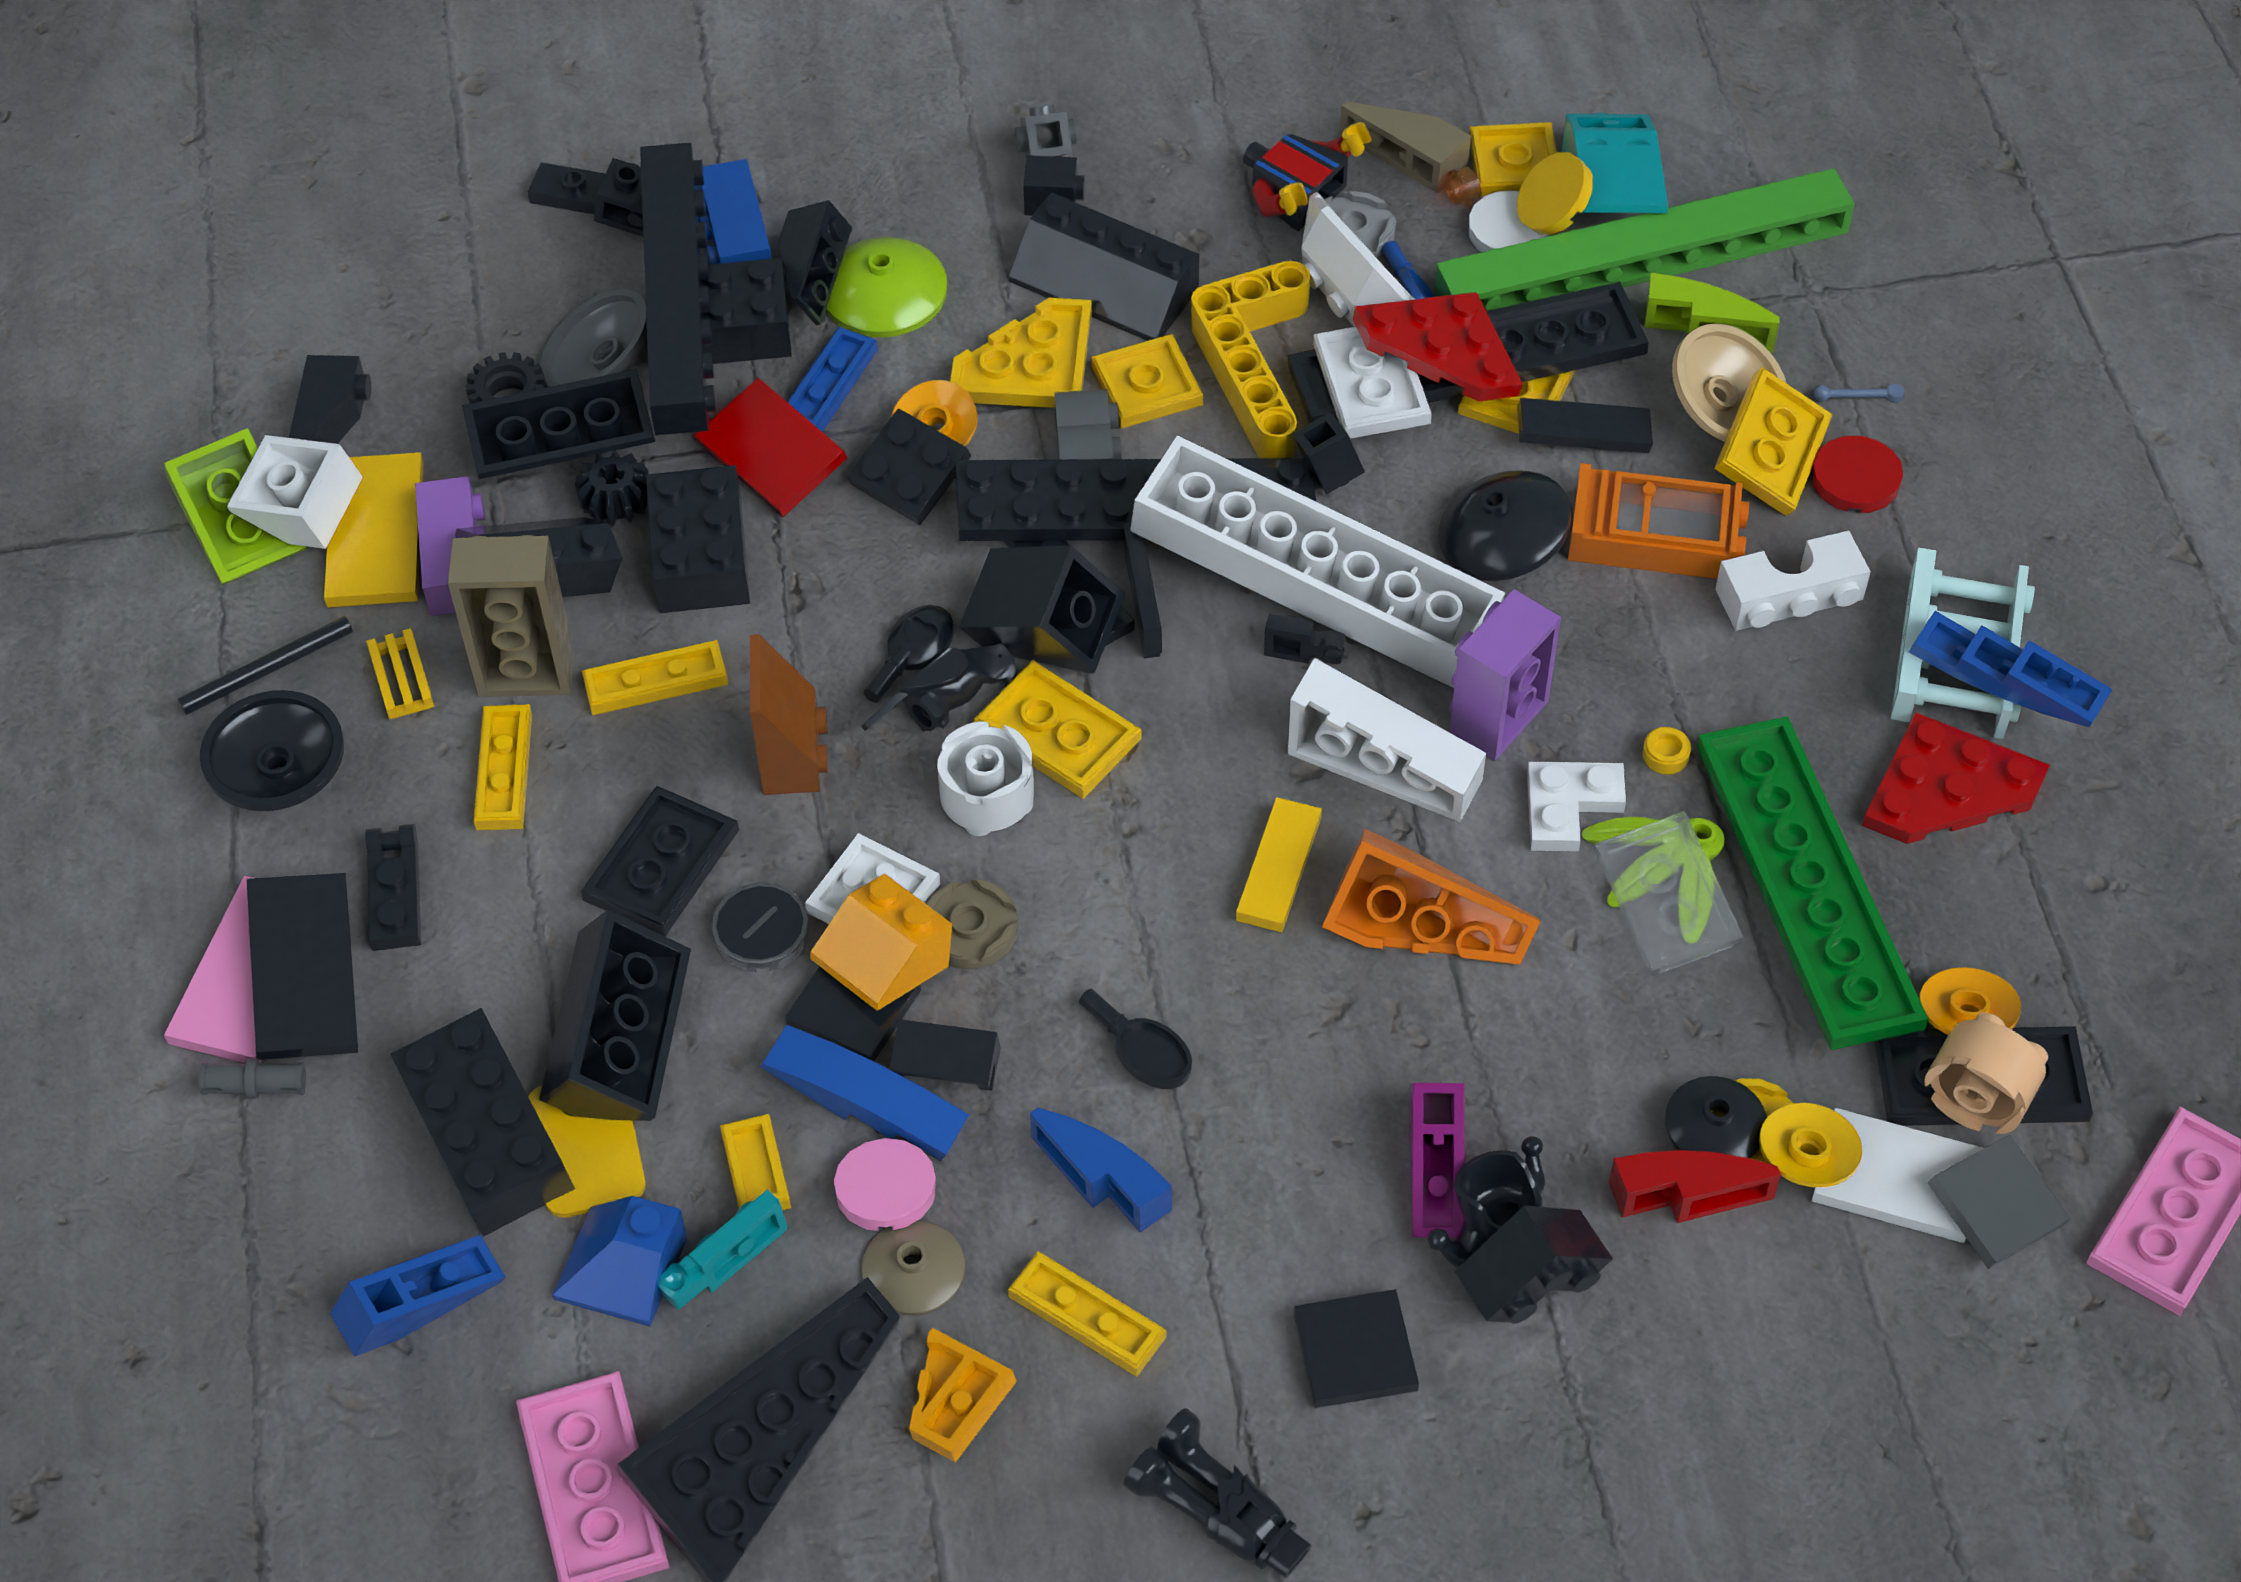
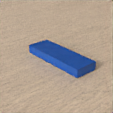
[787,326,878,432]

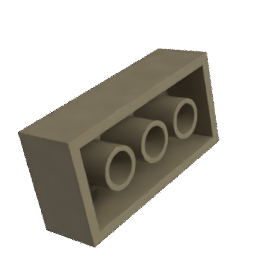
[448,535,574,697]

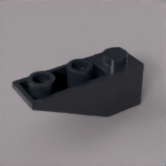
[778,200,852,326]

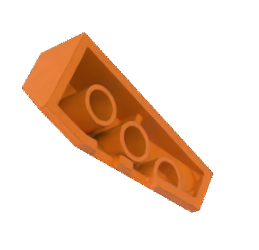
[1322,828,1541,965]

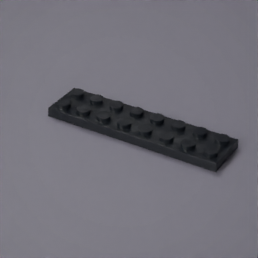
[1288,282,1649,423]
[955,458,1316,541]

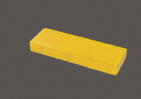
[582,640,728,716]
[474,704,532,830]
[1236,797,1322,933]
[1008,1251,1166,1377]

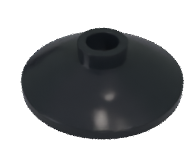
[1665,1076,1767,1158]

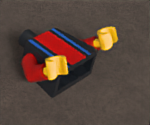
[1243,122,1372,232]

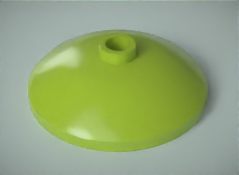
[825,237,947,338]

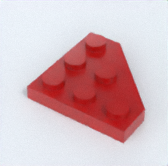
[1353,292,1523,402]
[1862,712,2050,844]

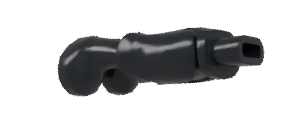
[1123,1408,1312,1579]

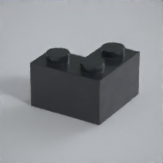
[1454,1206,1613,1324]

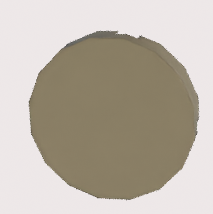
[927,879,1018,969]

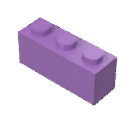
[415,476,485,616]

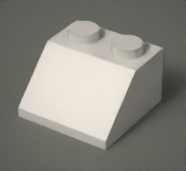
[227,435,363,549]

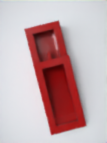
[1609,1150,1781,1223]

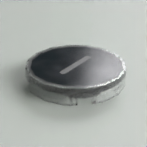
[711,882,809,972]

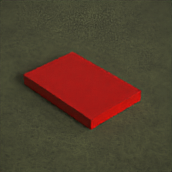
[694,377,847,517]

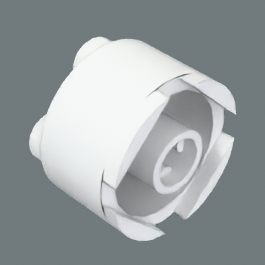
[937,722,1034,836]

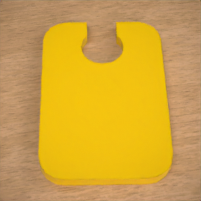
[528,1086,646,1218]

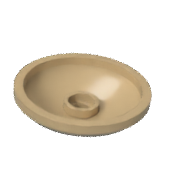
[1672,324,1787,442]

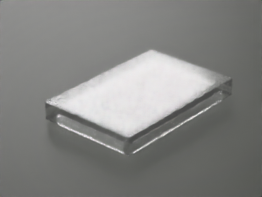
[1595,811,1744,977]

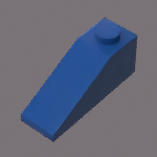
[330,1235,505,1357]

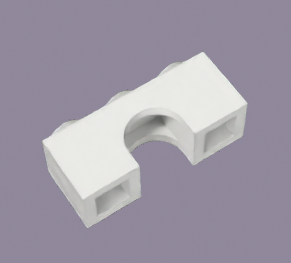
[1715,531,1870,631]

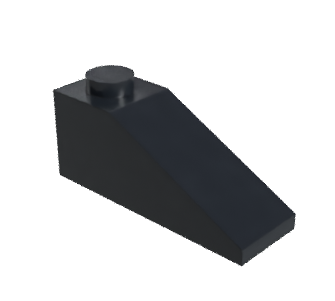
[289,355,372,444]

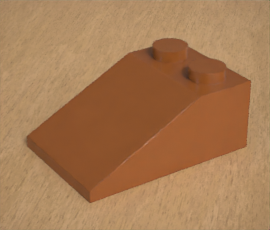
[750,634,829,795]

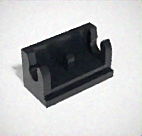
[889,1019,1001,1091]

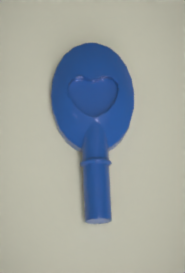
[1382,241,1436,299]

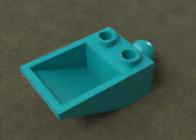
[1562,112,1668,213]

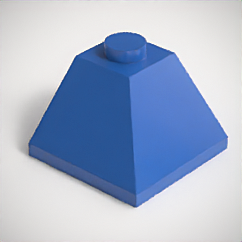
[552,1196,687,1327]

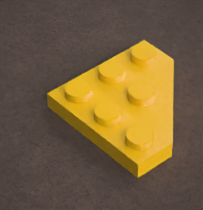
[950,298,1092,408]

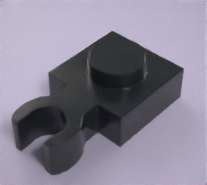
[1264,613,1346,664]

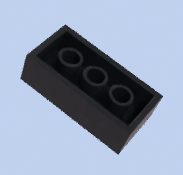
[390,1008,575,1237]

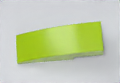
[1644,273,1780,353]

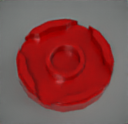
[1812,435,1903,513]

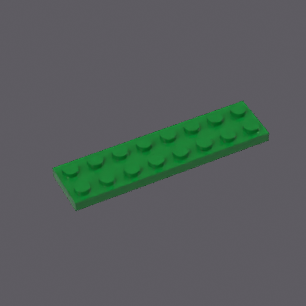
[1697,716,1928,1051]

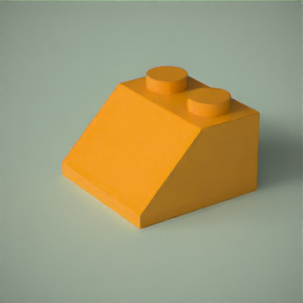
[810,873,953,1011]

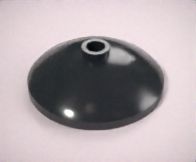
[1438,470,1572,581]
[200,690,344,811]

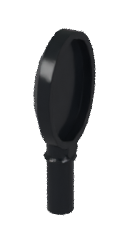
[864,605,954,703]
[1079,988,1192,1089]

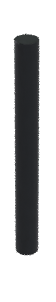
[178,616,353,715]

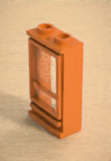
[1568,463,1749,579]

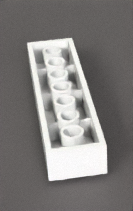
[1130,435,1505,688]

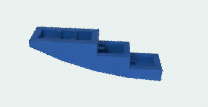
[1909,611,2112,727]
[760,1025,969,1161]

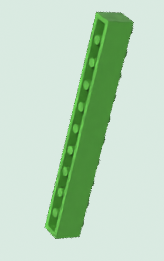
[1434,168,1855,311]

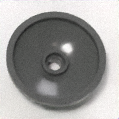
[540,288,647,387]

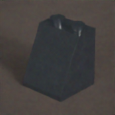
[959,546,1125,673]

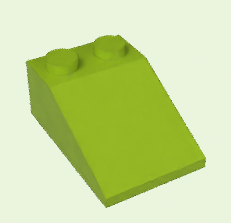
[164,428,306,586]

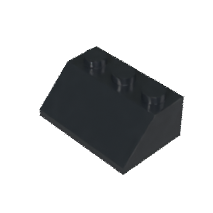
[455,517,622,597]

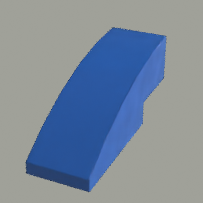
[1030,1108,1172,1232]

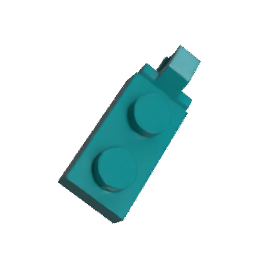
[658,1189,788,1310]

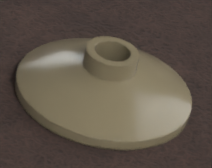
[862,1221,965,1316]

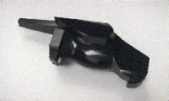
[861,644,1017,732]

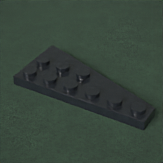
[616,1277,901,1582]

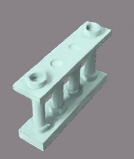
[1891,547,2035,739]

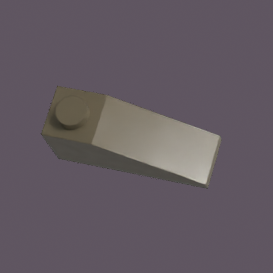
[1340,101,1471,193]

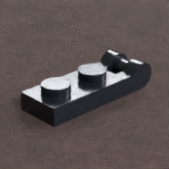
[365,824,421,951]

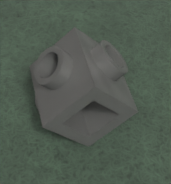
[1015,104,1077,157]

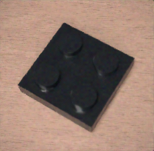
[847,408,972,525]

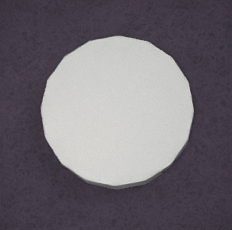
[1468,191,1551,253]

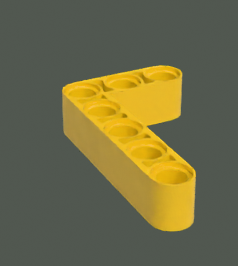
[1191,261,1310,458]

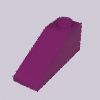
[1409,1083,1464,1238]

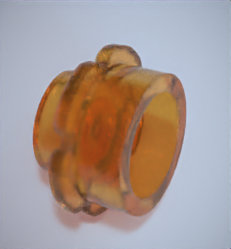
[1445,167,1482,208]

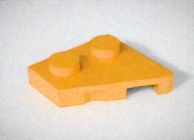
[909,1328,1017,1463]

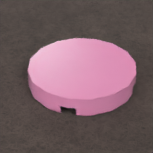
[834,1138,936,1231]

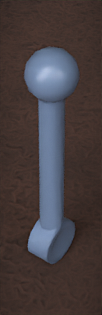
[1813,384,1905,403]

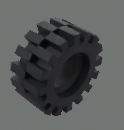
[465,352,547,404]

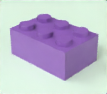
[1448,589,1561,761]

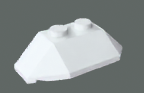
[1301,192,1414,327]

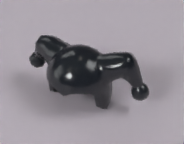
[1427,1136,1546,1267]

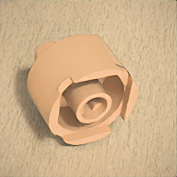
[1925,1013,2048,1134]

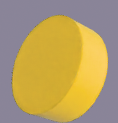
[1642,727,1691,775]

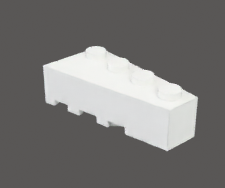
[1288,658,1486,822]

